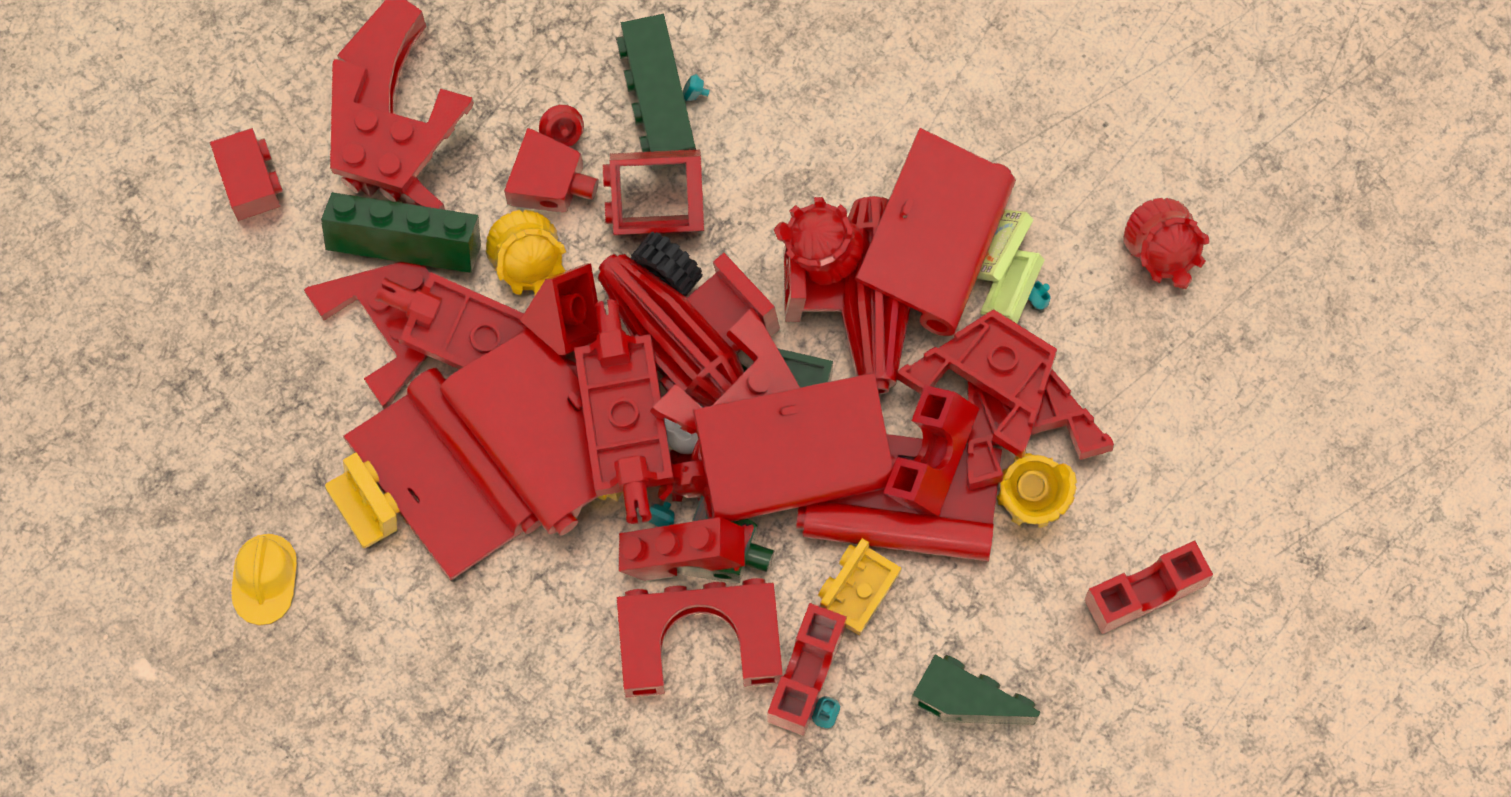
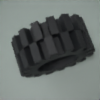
[631,232,703,297]

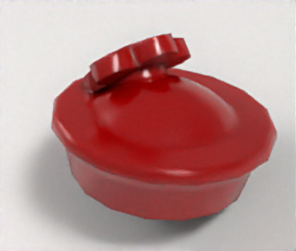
[539,104,584,147]

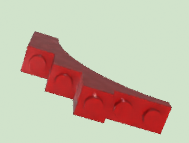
[337,0,445,210]

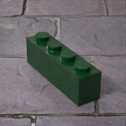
[616,13,696,170]
[321,192,481,273]

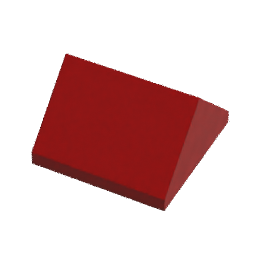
[520,263,599,355]

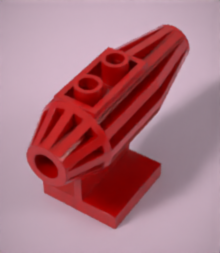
[783,196,911,394]
[598,253,780,407]

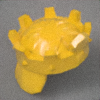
[485,210,566,295]
[997,453,1077,528]

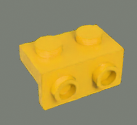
[325,453,400,548]
[818,538,902,636]

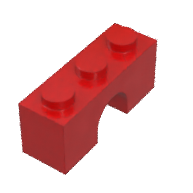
[884,385,980,516]
[619,517,745,581]
[1084,540,1213,634]
[767,603,847,736]

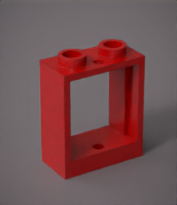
[603,149,704,235]

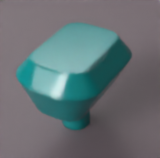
[683,74,710,101]
[1028,281,1051,309]
[648,501,675,527]
[812,696,841,728]

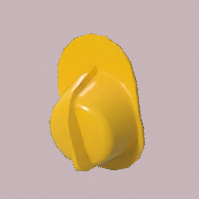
[231,534,297,625]

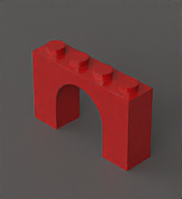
[616,578,783,698]

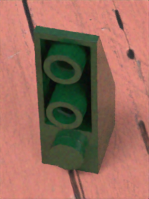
[911,654,1041,725]

